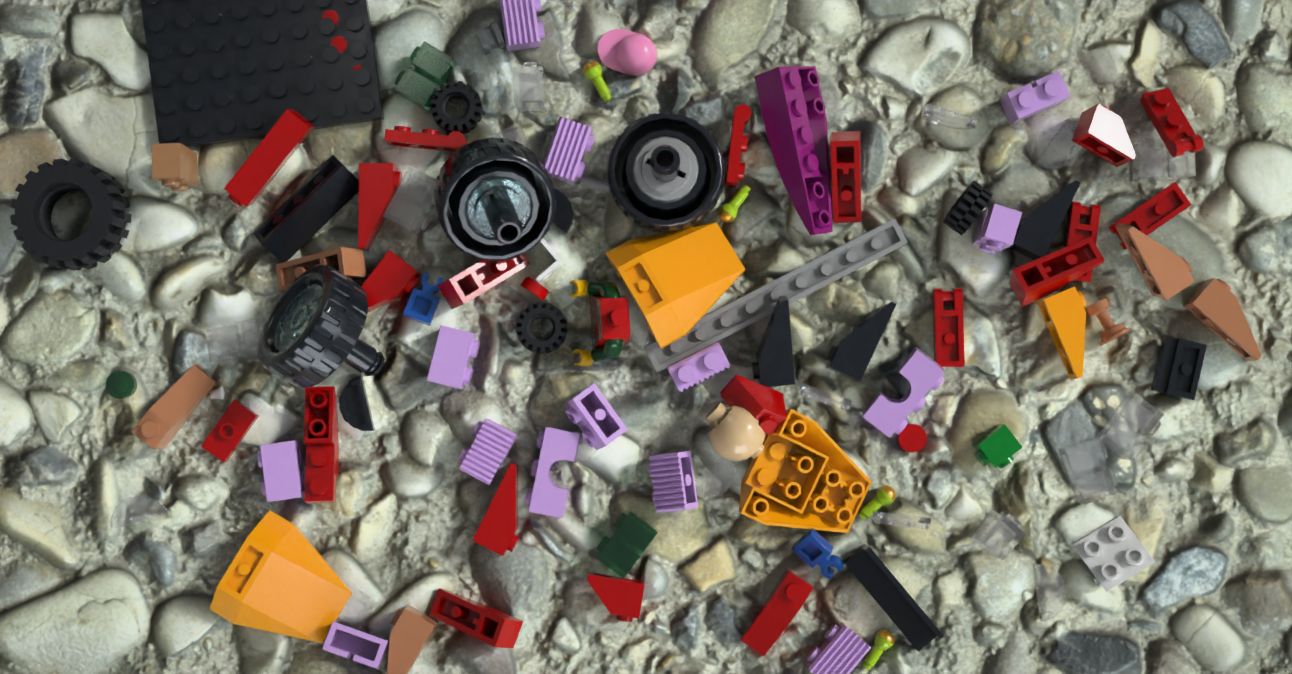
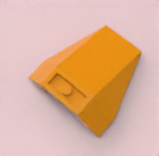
[605,222,745,349]
[739,408,872,533]
[210,510,352,643]

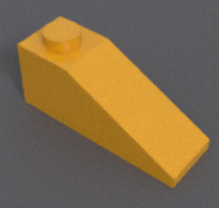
[1036,286,1086,379]

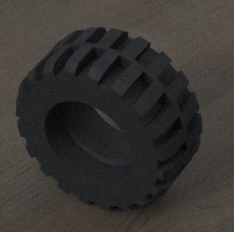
[10,158,132,270]

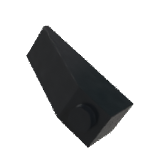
[1008,180,1081,260]
[752,295,795,387]
[825,302,896,382]

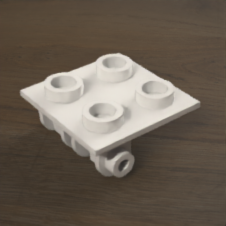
[1072,516,1155,592]

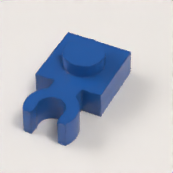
[403,272,443,326]
[791,528,844,579]

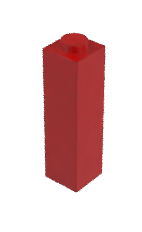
[224,108,315,207]

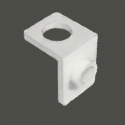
[535,238,564,284]

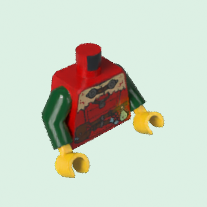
[569,279,630,367]

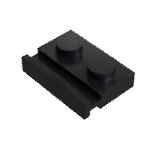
[1151,335,1207,400]

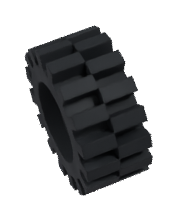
[430,81,483,134]
[943,181,993,235]
[515,302,568,354]

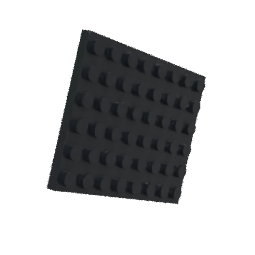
[141,0,384,148]

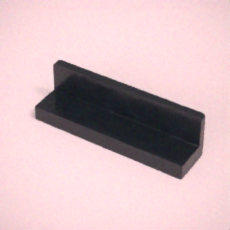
[253,155,359,262]
[844,544,944,652]

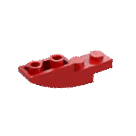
[304,386,339,504]

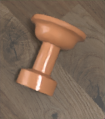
[1086,298,1131,346]

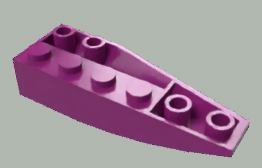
[754,66,833,235]

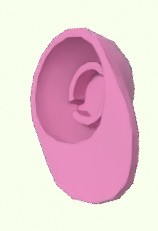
[597,29,657,76]

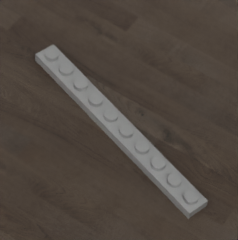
[644,218,908,373]

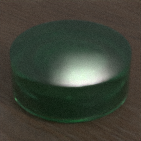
[106,370,137,399]

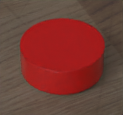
[520,277,549,301]
[897,424,927,452]

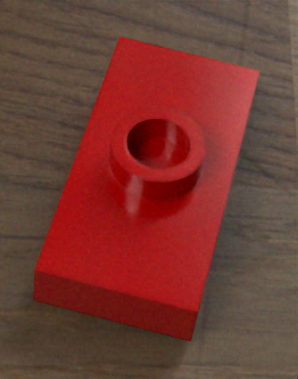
[201,400,259,462]

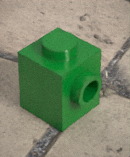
[972,424,1022,469]

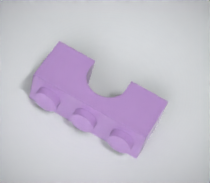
[862,347,945,438]
[525,427,581,518]

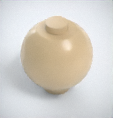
[705,402,766,461]

